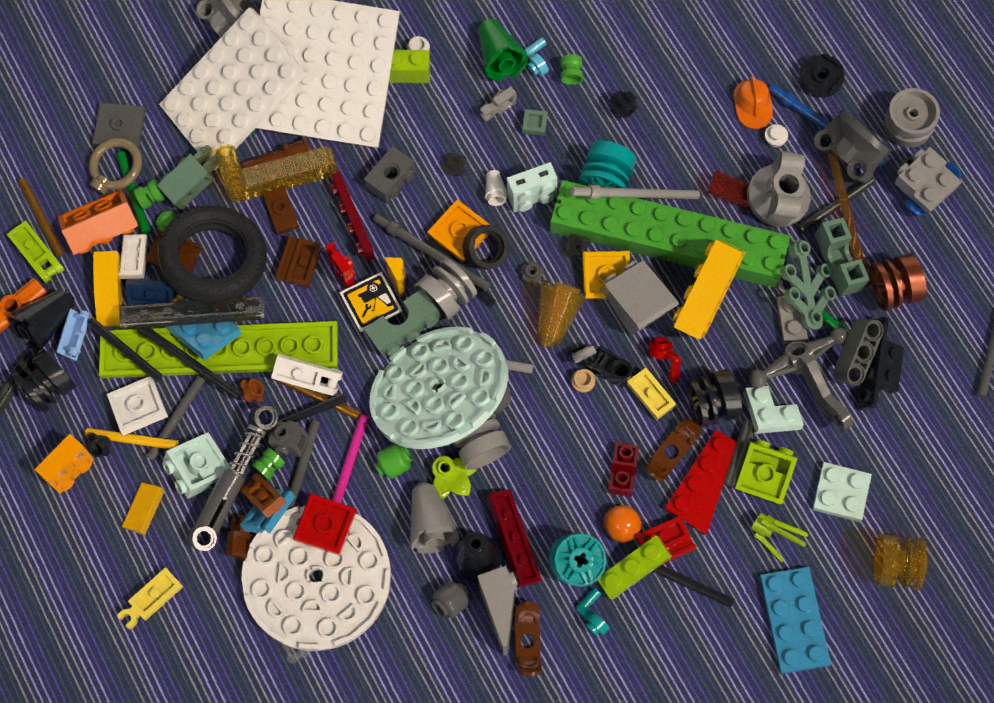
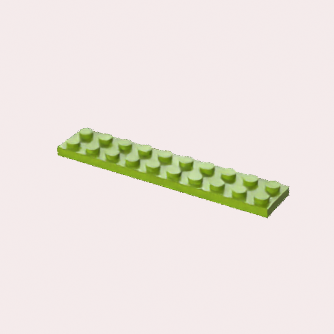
[99,321,338,378]

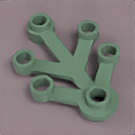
[780,240,836,330]

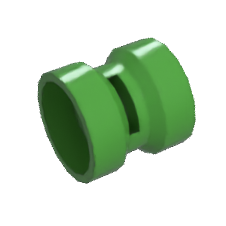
[560,54,583,85]
[134,179,166,210]
[251,447,285,481]

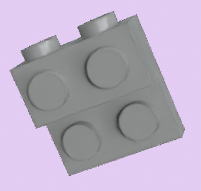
[895,147,962,215]

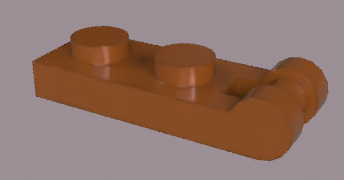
[240,472,286,519]

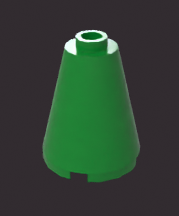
[478,19,528,81]

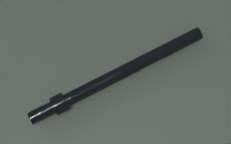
[124,313,242,400]

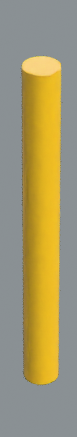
[85,428,179,449]

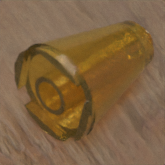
[537,280,587,348]

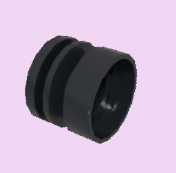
[12,349,77,413]
[687,369,743,428]

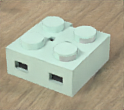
[507,162,558,212]

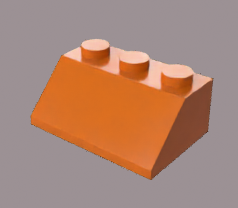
[58,189,138,255]

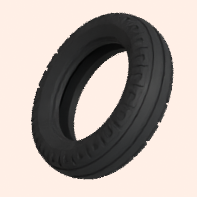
[158,205,267,304]

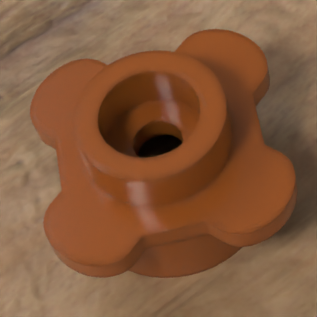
[240,379,264,402]

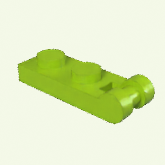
[7,220,64,284]

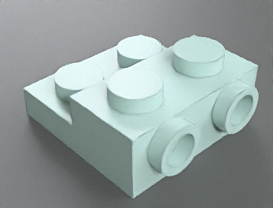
[163,432,230,499]

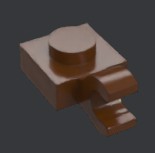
[226,515,254,560]

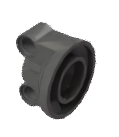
[814,109,892,183]

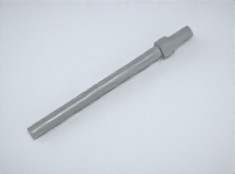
[570,185,700,200]

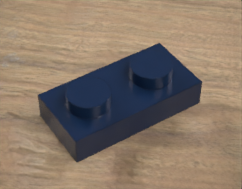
[125,279,175,306]

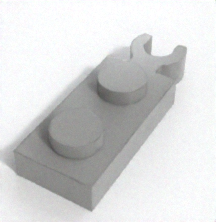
[776,281,808,344]

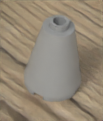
[410,482,459,554]

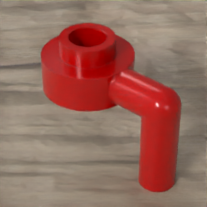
[648,337,681,382]

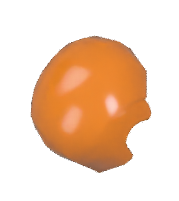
[602,505,642,543]

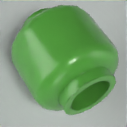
[375,443,413,479]

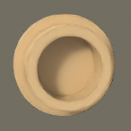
[571,369,595,393]

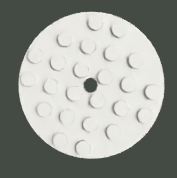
[241,506,391,651]

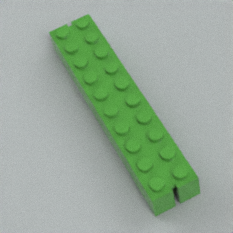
[550,180,790,288]

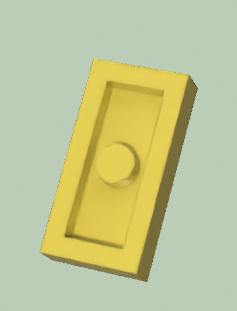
[627,368,676,420]

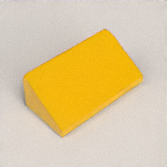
[385,257,406,297]
[122,483,165,536]

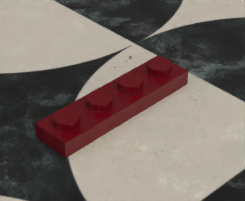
[330,171,375,262]
[486,489,542,588]

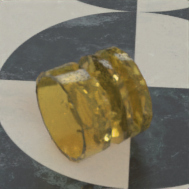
[873,534,928,590]

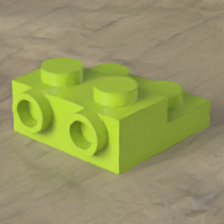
[735,439,798,505]

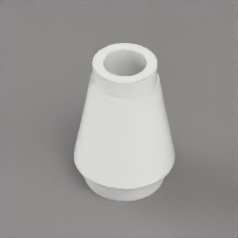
[485,170,508,206]

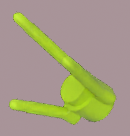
[751,513,808,562]

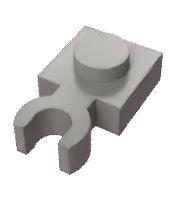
[480,87,517,122]

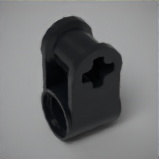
[586,346,632,387]

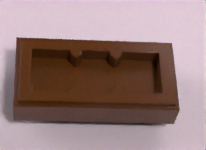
[262,185,299,235]

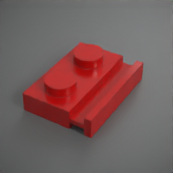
[325,242,356,288]
[635,516,696,566]

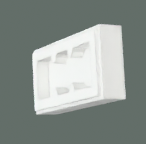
[119,234,148,279]

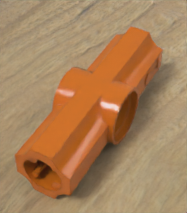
[0,278,48,333]

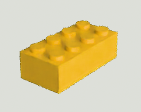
[673,239,746,340]

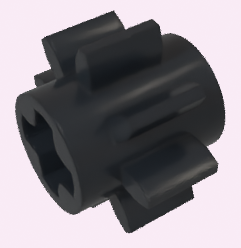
[609,90,637,118]

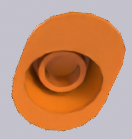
[734,76,773,129]

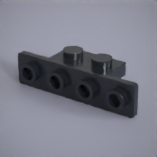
[857,317,904,411]

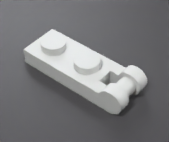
[271,354,343,396]

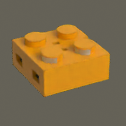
[34,434,94,494]

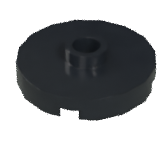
[799,54,845,97]

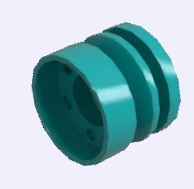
[579,140,637,188]
[548,533,607,587]

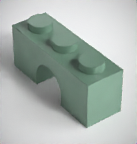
[814,217,870,297]
[364,288,442,357]

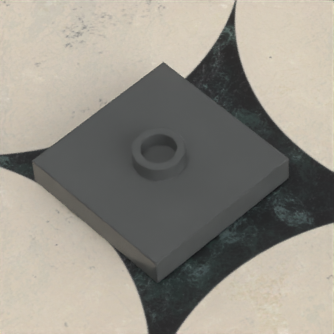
[93,103,146,150]

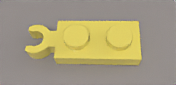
[117,567,183,630]

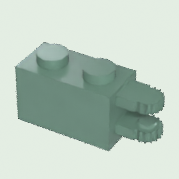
[157,145,221,210]

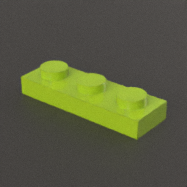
[598,535,672,600]

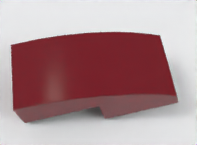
[608,442,639,497]

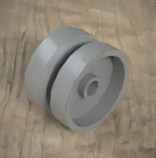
[883,88,940,148]

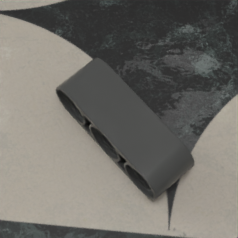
[833,318,884,386]

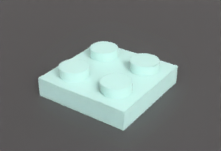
[812,462,872,522]

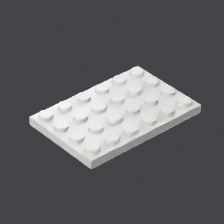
[159,7,308,170]

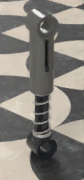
[187,405,278,551]

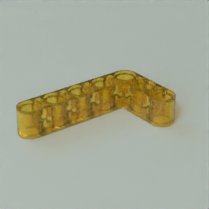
[215,144,338,202]

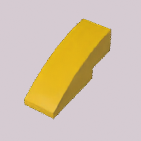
[93,251,122,327]

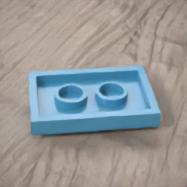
[158,298,241,360]

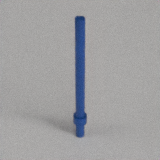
[769,83,885,169]

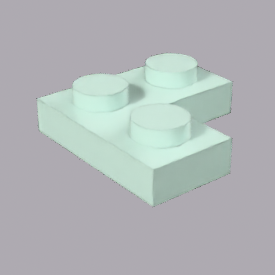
[743,386,804,434]

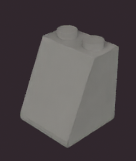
[600,260,679,336]

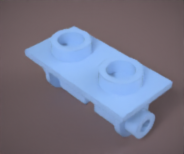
[56,309,91,361]

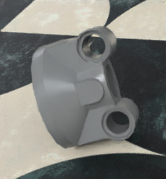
[196,0,260,40]
[747,150,811,227]

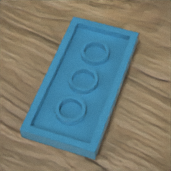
[760,567,831,675]

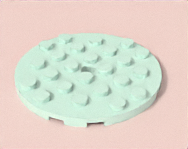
[369,327,508,449]

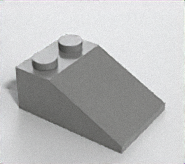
[477,566,518,656]

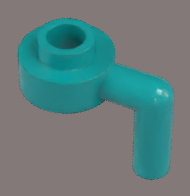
[576,587,610,636]

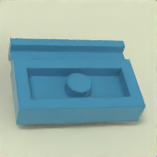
[240,489,295,534]

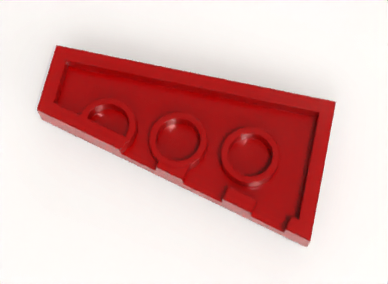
[664,429,737,536]

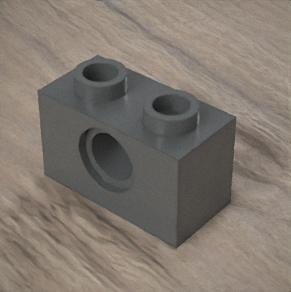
[364,146,416,204]

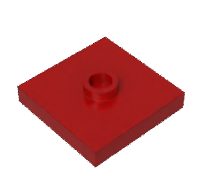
[293,493,357,556]

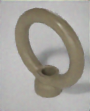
[89,138,142,195]

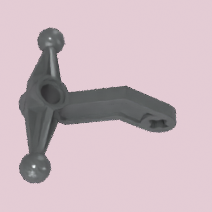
[748,327,853,431]

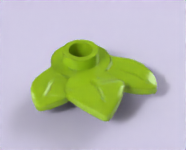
[432,456,477,500]

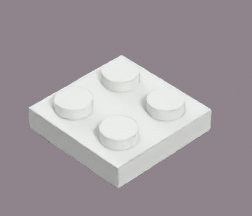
[107,376,168,436]

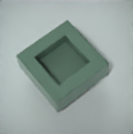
[522,109,548,136]

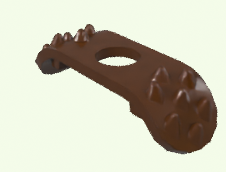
[645,419,701,482]
[514,601,542,676]

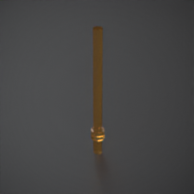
[828,153,871,287]

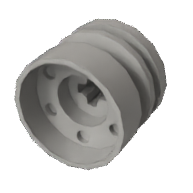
[414,258,477,321]
[453,412,511,470]

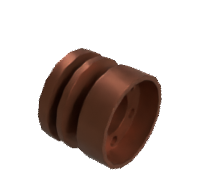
[869,253,927,311]

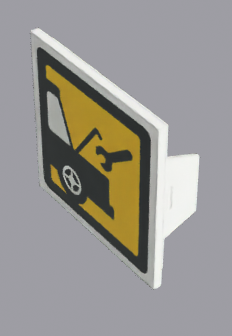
[339,272,403,332]

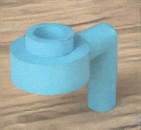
[525,37,549,77]

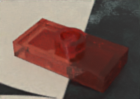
[707,170,751,211]

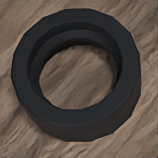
[462,225,510,270]

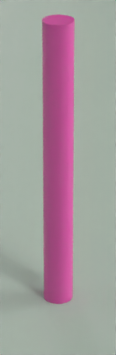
[332,414,369,503]

